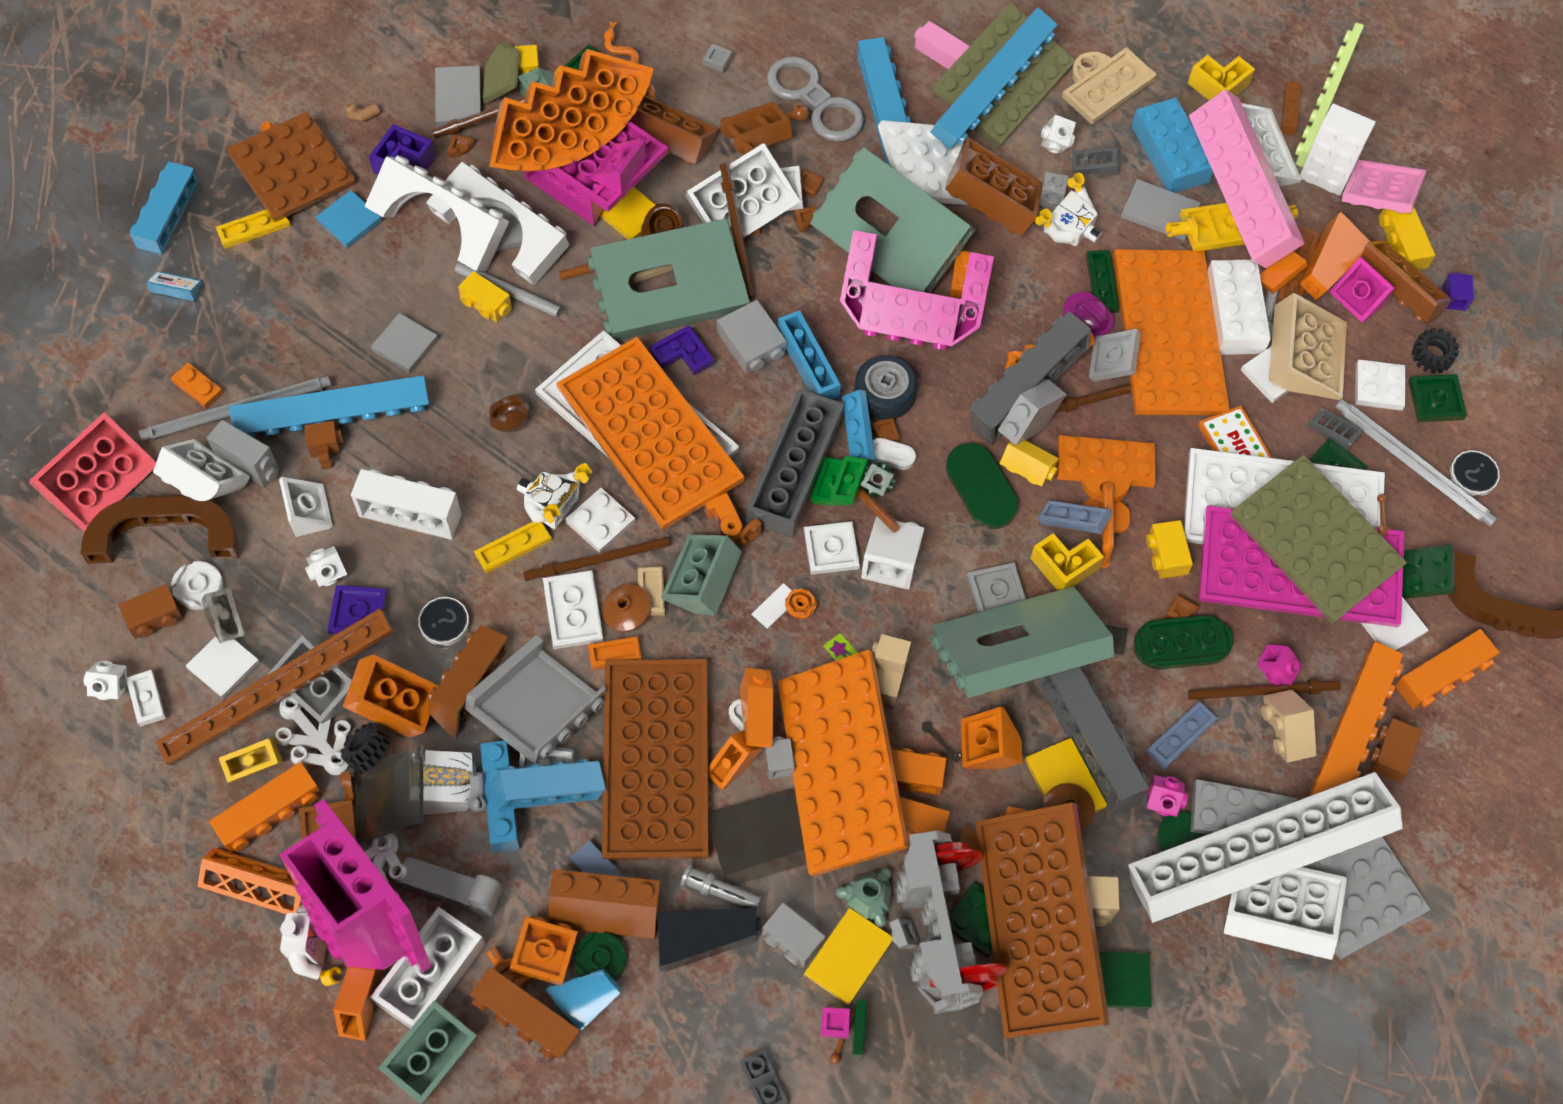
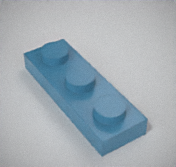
[842,390,875,463]

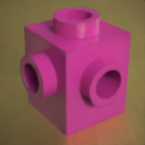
[1257,644,1302,685]
[1146,775,1188,817]

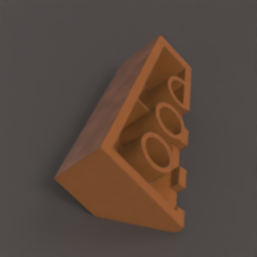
[428,624,508,739]

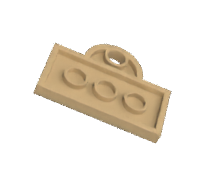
[1062,47,1157,125]

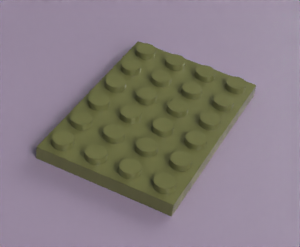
[931,3,1075,148]
[1230,454,1407,625]

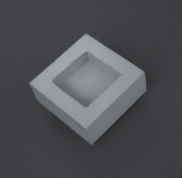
[703,44,732,73]
[890,919,919,949]

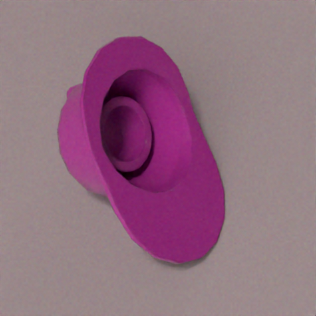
[1063,292,1113,339]

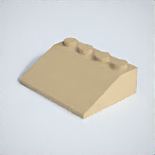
[1269,293,1347,400]

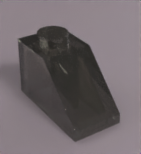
[201,587,245,643]

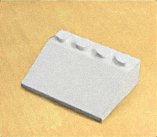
[1241,103,1301,186]
[685,143,801,244]
[1224,867,1347,960]

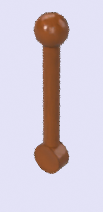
[1377,494,1389,536]
[830,1009,855,1064]

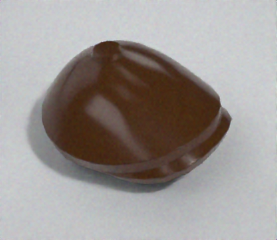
[641,203,685,236]
[489,394,529,432]

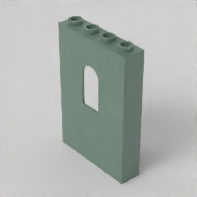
[810,147,976,293]
[587,218,750,341]
[930,586,1114,698]

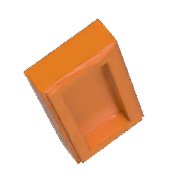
[1260,251,1307,294]
[588,636,642,671]

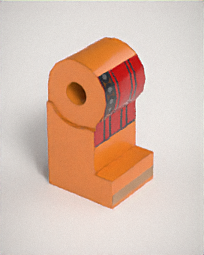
[704,493,742,543]

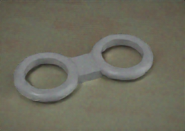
[767,56,864,142]

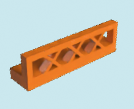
[197,848,302,914]

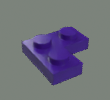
[649,325,714,375]

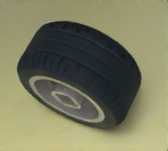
[854,355,918,420]

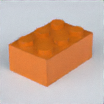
[343,654,438,738]

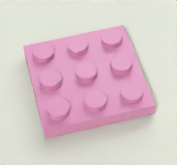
[1342,159,1427,213]

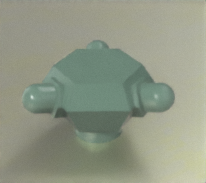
[836,868,892,927]

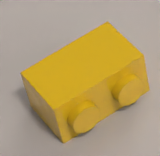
[1146,520,1193,579]
[219,738,283,783]

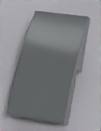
[739,1050,788,1104]

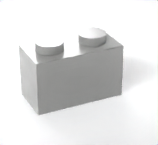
[762,903,825,967]

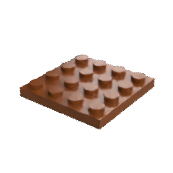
[227,111,355,222]

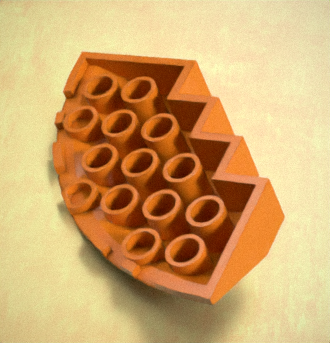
[489,49,654,172]

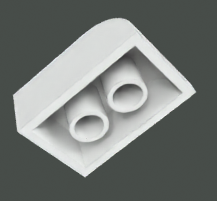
[153,439,250,501]

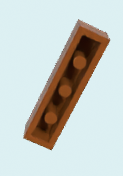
[1280,81,1301,136]

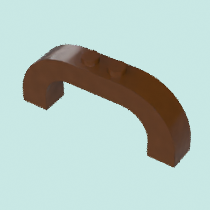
[81,494,239,564]
[1447,551,1563,639]

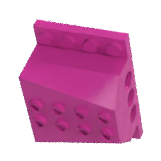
[524,121,668,226]
[279,799,432,973]

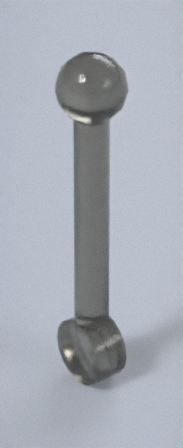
[921,721,962,762]

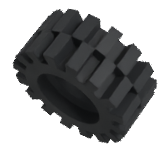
[1411,328,1459,374]
[340,723,391,773]

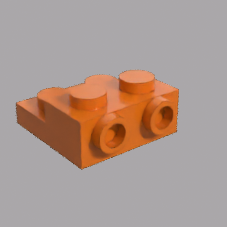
[509,916,577,986]

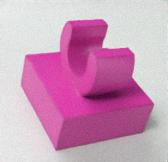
[821,1007,850,1039]

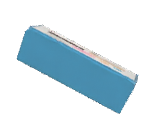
[146,271,202,301]

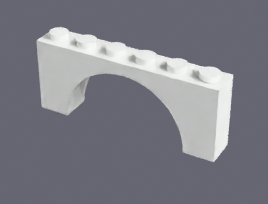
[364,155,509,271]
[426,162,569,286]

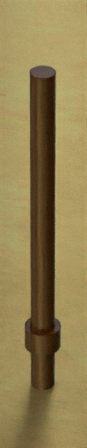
[432,96,525,138]
[719,163,755,299]
[1055,383,1131,413]
[523,537,670,581]
[1187,679,1341,700]

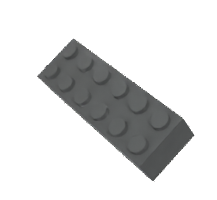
[970,311,1091,446]
[746,388,844,538]
[1038,666,1149,817]

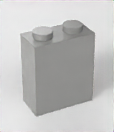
[717,300,787,374]
[998,379,1067,445]
[207,420,279,488]

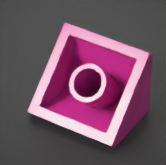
[590,138,646,194]
[1329,257,1395,323]

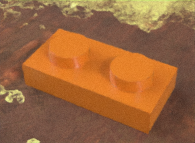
[171,363,224,410]

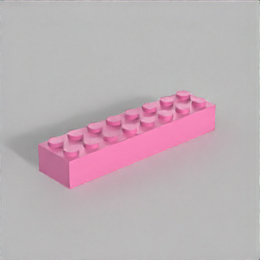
[1189,89,1305,268]

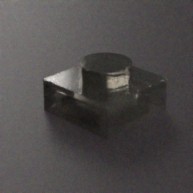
[1104,624,1128,655]

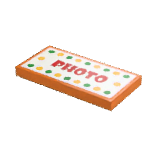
[1198,406,1272,458]

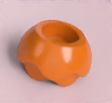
[785,589,817,619]

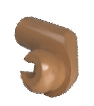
[345,103,380,122]

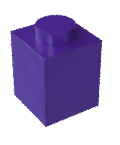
[1442,273,1474,311]

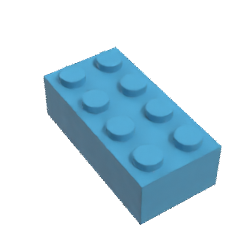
[1131,97,1213,193]

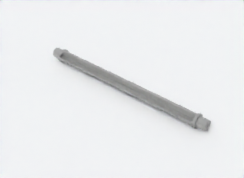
[139,376,331,441]
[1335,399,1497,527]

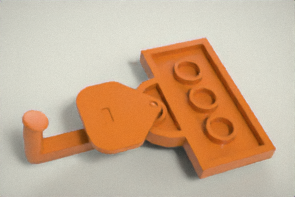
[1057,435,1156,568]

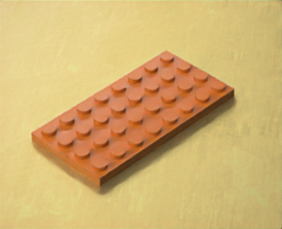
[1113,249,1230,415]
[556,337,744,531]
[778,650,909,877]

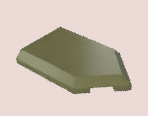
[483,41,519,104]

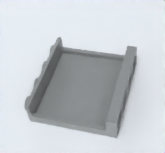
[465,635,606,764]

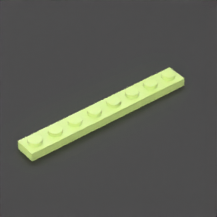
[1295,22,1364,167]

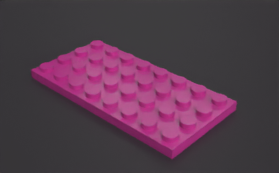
[1198,506,1404,627]

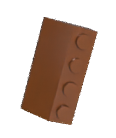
[629,95,720,164]
[1361,240,1453,323]
[548,869,661,939]

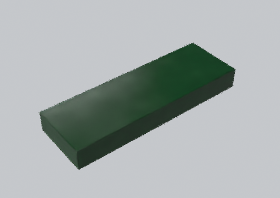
[1086,250,1119,313]

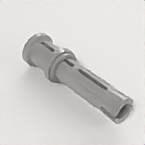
[680,864,762,913]

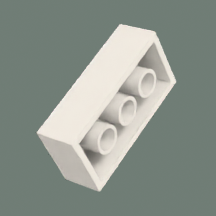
[1300,103,1376,196]
[1208,260,1271,355]
[351,469,462,540]
[371,907,486,1029]

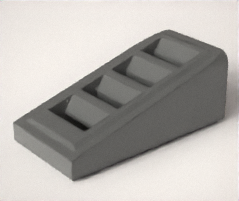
[1072,147,1119,175]
[1307,408,1364,451]

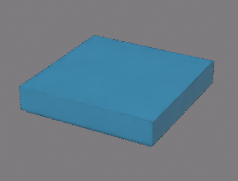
[316,190,382,248]

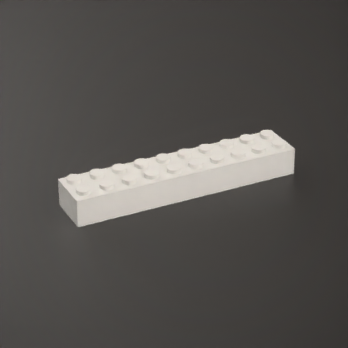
[1128,772,1402,923]

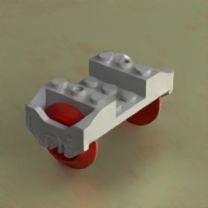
[895,831,1008,1014]

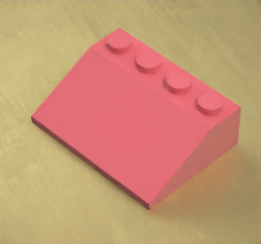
[29,412,156,532]

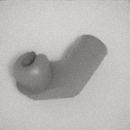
[467,772,486,812]

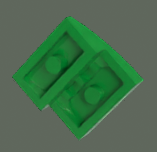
[810,456,868,506]

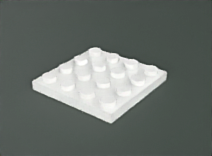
[878,120,968,205]

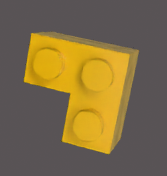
[1188,55,1255,101]
[1030,533,1104,591]

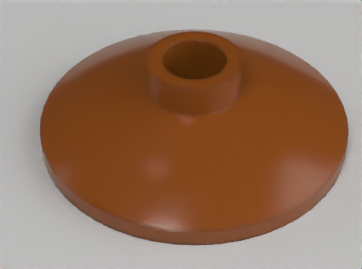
[602,584,651,632]
[1042,783,1095,832]

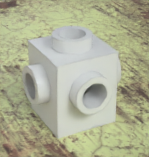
[1041,115,1076,154]
[305,546,347,587]
[84,661,127,700]

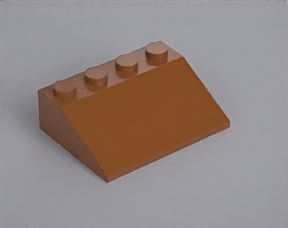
[945,137,1043,236]

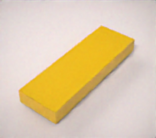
[216,210,290,249]
[474,522,552,574]

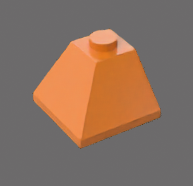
[961,707,1023,769]

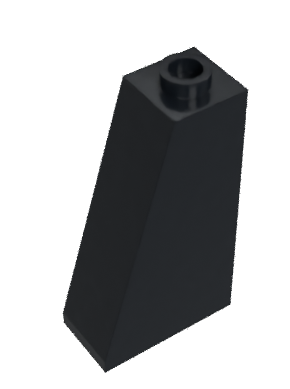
[658,908,761,972]

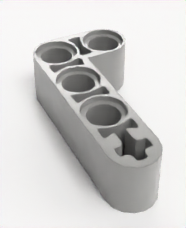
[395,857,502,917]

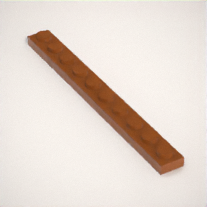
[156,609,394,766]

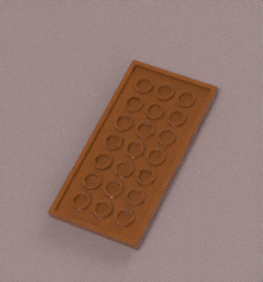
[602,659,708,861]
[975,803,1109,1038]

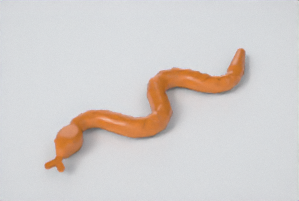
[604,21,655,99]

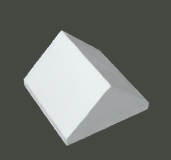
[279,477,333,537]

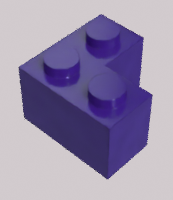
[369,124,436,175]

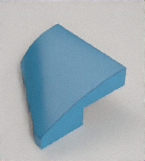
[546,969,622,1031]

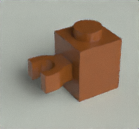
[304,421,343,470]

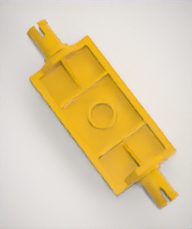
[1165,203,1298,252]

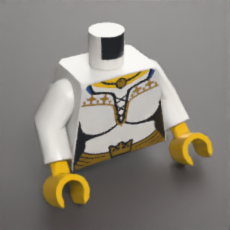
[517,463,592,529]

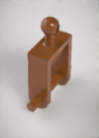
[720,101,809,154]

